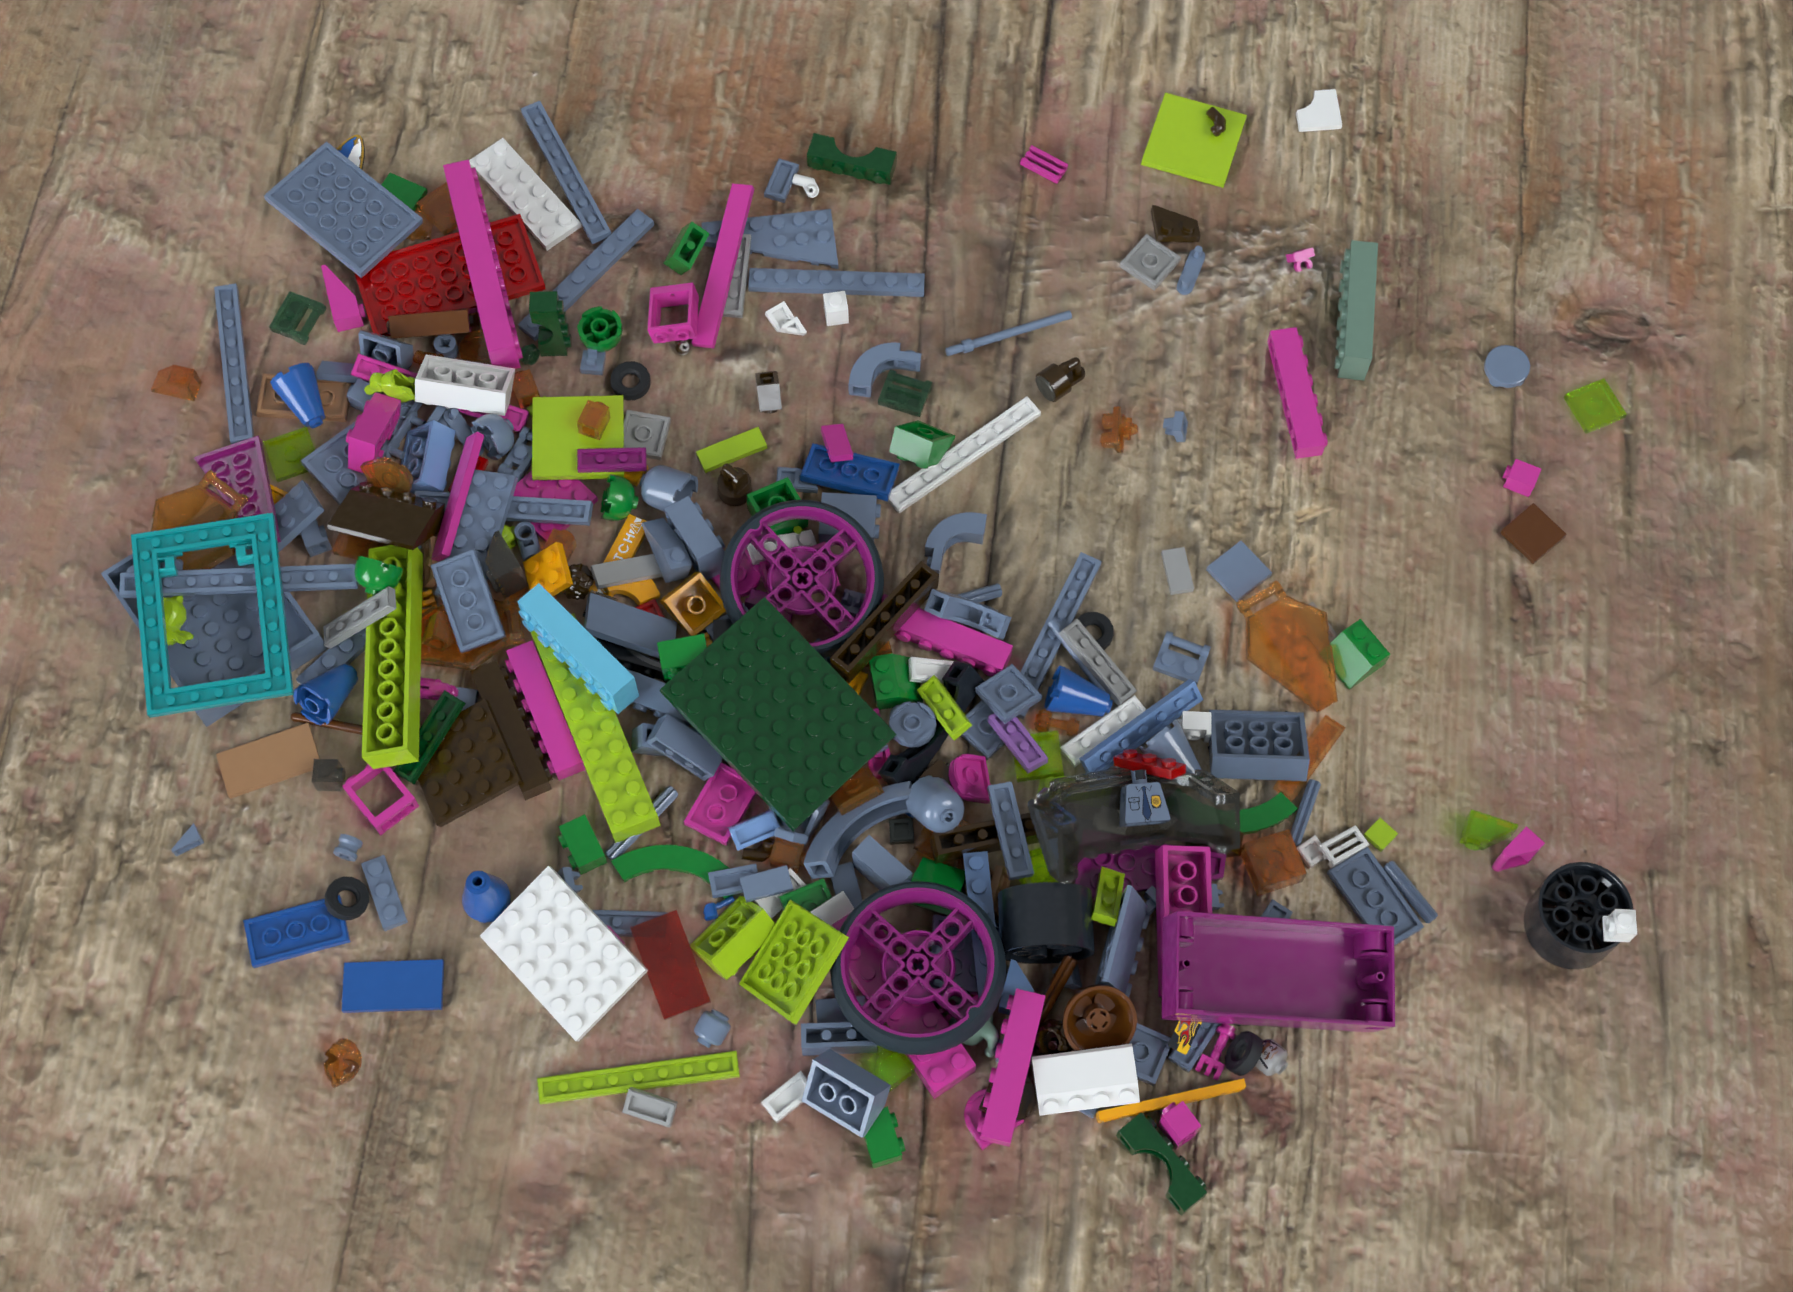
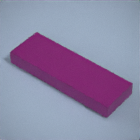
[577,447,647,473]

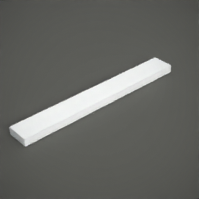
[888,396,1041,513]

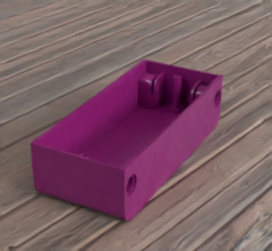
[1162,911,1395,1032]

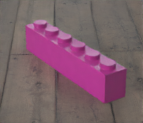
[1267,327,1328,459]
[881,594,1013,677]
[505,640,585,780]
[977,988,1045,1147]

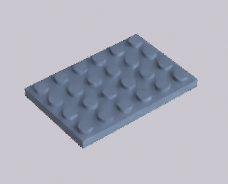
[264,141,423,278]

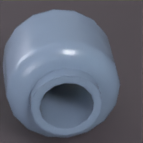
[694,1009,731,1048]

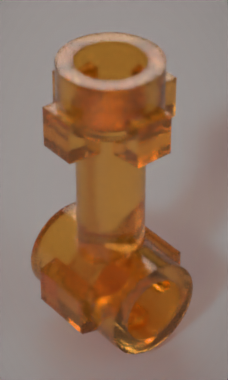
[1034,709,1080,736]

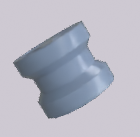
[434,334,459,359]
[333,834,363,862]

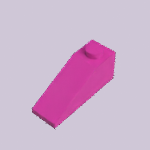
[321,265,366,332]

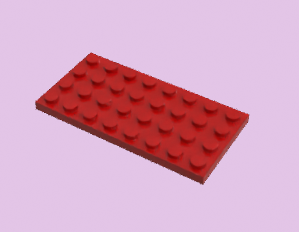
[354,214,546,337]

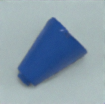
[270,363,325,429]
[293,664,358,725]
[1044,666,1113,716]
[462,871,511,923]

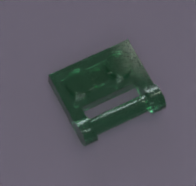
[269,291,327,345]
[878,369,933,417]

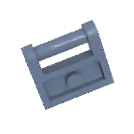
[1152,631,1211,685]

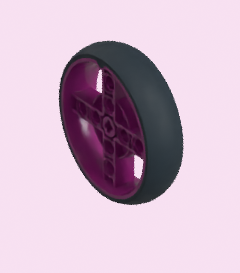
[720,500,884,659]
[830,881,1006,1055]

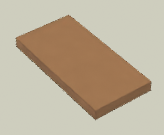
[256,374,353,422]
[216,723,323,799]

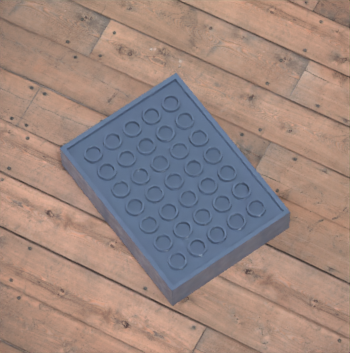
[101,498,328,727]

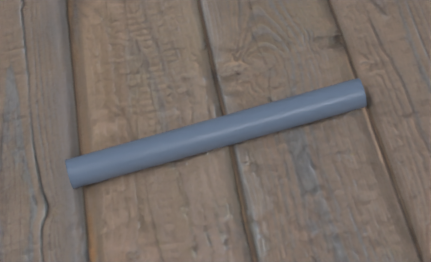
[1048,618,1106,692]

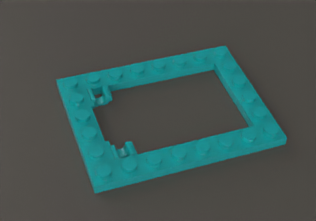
[131,513,294,718]

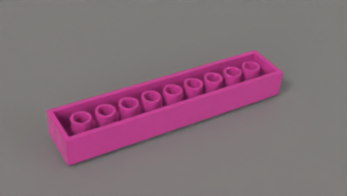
[443,159,523,369]

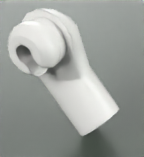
[792,174,819,198]

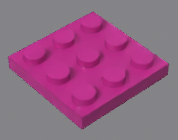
[513,471,598,545]

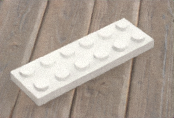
[469,138,581,251]

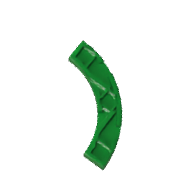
[1166,789,1298,835]
[611,845,735,900]

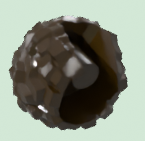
[562,563,594,600]
[1035,1019,1073,1055]

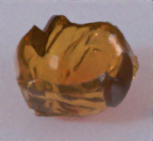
[323,1038,362,1088]

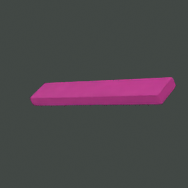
[431,432,484,562]

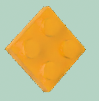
[523,542,573,596]

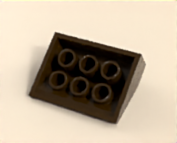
[327,482,445,550]

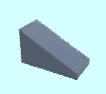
[171,823,204,857]

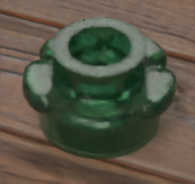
[520,344,540,365]

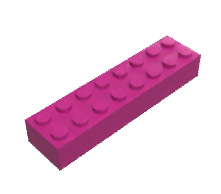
[831,913,976,1099]

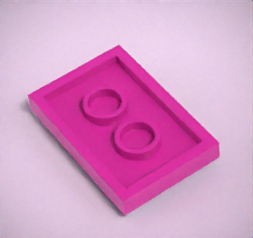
[684,763,756,846]

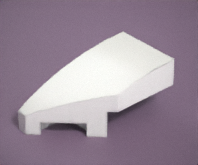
[765,301,807,336]

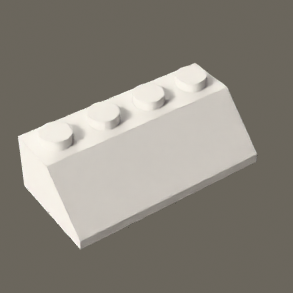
[415,355,515,416]
[1032,1044,1140,1116]

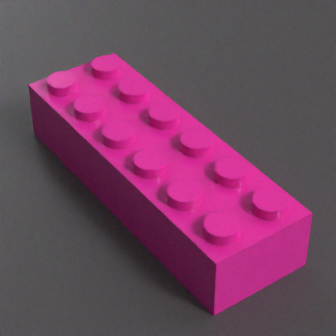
[1155,845,1212,997]

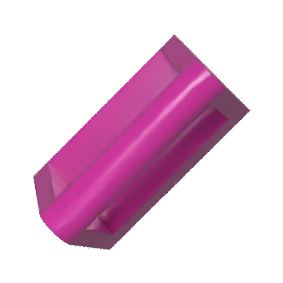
[1492,826,1545,872]

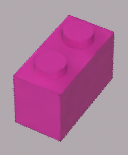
[1157,1101,1201,1150]

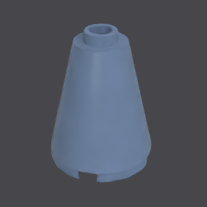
[1139,719,1202,787]

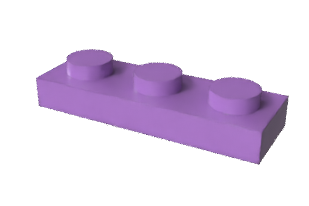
[988,713,1048,773]

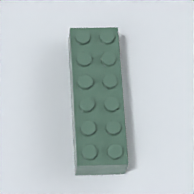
[1334,240,1378,381]

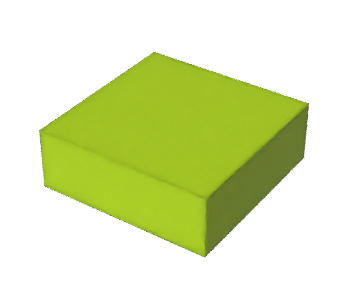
[1363,818,1398,852]

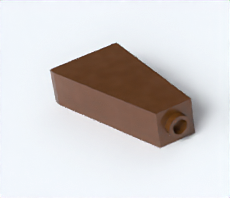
[386,307,481,339]

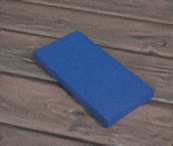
[800,443,900,501]
[243,894,351,968]
[342,959,444,1013]

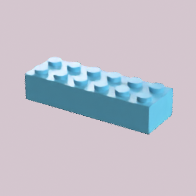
[517,583,639,714]

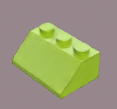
[689,895,775,980]

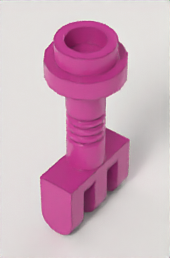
[1195,1023,1236,1081]

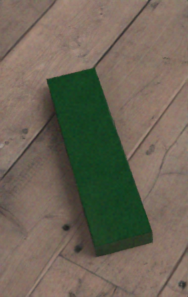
[393,690,466,785]

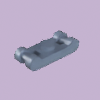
[497,426,532,483]

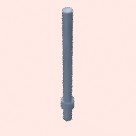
[945,310,1072,356]

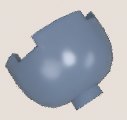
[470,414,514,460]

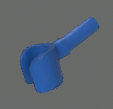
[703,896,735,921]

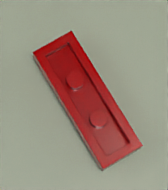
[1113,749,1186,780]

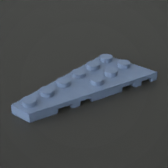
[701,209,839,269]
[301,400,423,505]

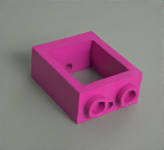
[647,282,699,343]
[342,764,419,836]

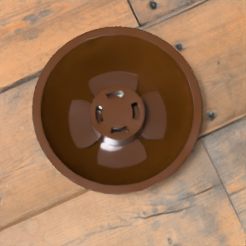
[1063,984,1137,1051]

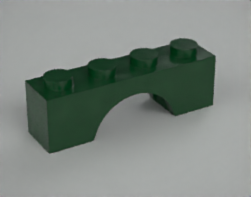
[807,133,897,185]
[529,291,572,357]
[1116,1112,1208,1216]

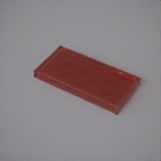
[630,910,711,1020]

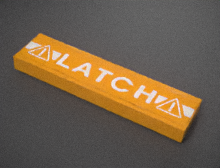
[589,514,647,600]

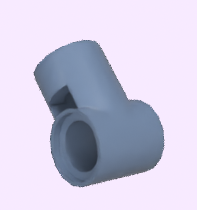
[514,521,541,562]

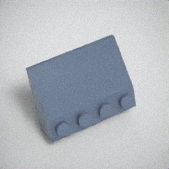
[1209,710,1310,781]
[1095,885,1150,997]

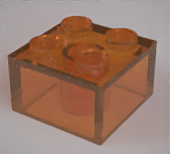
[1241,829,1307,896]

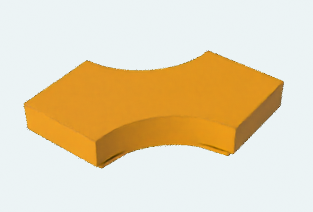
[604,579,661,606]

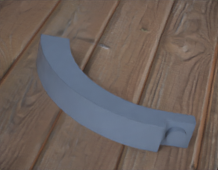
[804,781,912,879]

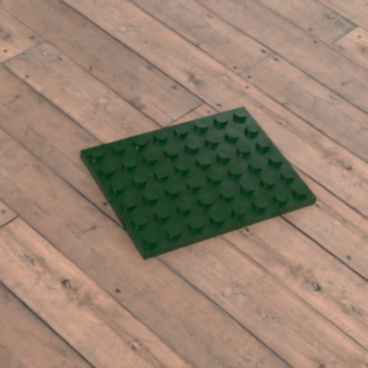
[660,597,897,831]

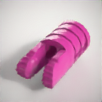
[420,677,459,700]

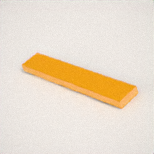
[1095,1078,1246,1123]

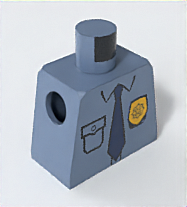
[1119,770,1170,827]

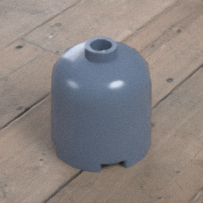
[640,465,698,512]
[906,775,965,833]

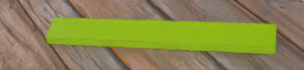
[537,1051,740,1105]

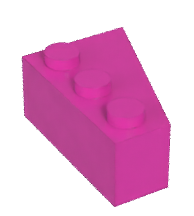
[346,392,401,477]

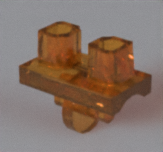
[1101,406,1138,453]

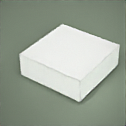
[1295,835,1324,869]

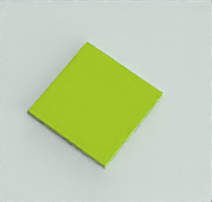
[1141,92,1247,188]
[532,395,624,480]
[739,900,849,1025]

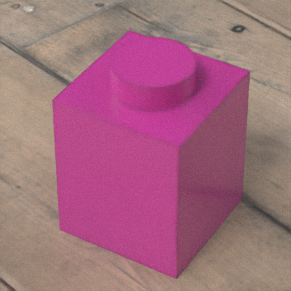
[1502,459,1541,497]

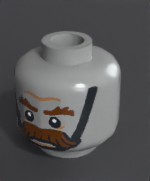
[1255,1039,1288,1076]

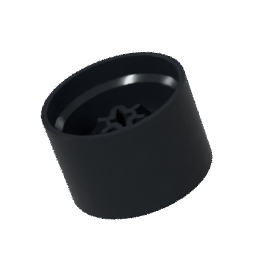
[1524,862,1633,969]
[998,882,1095,964]

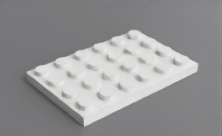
[480,866,648,1041]

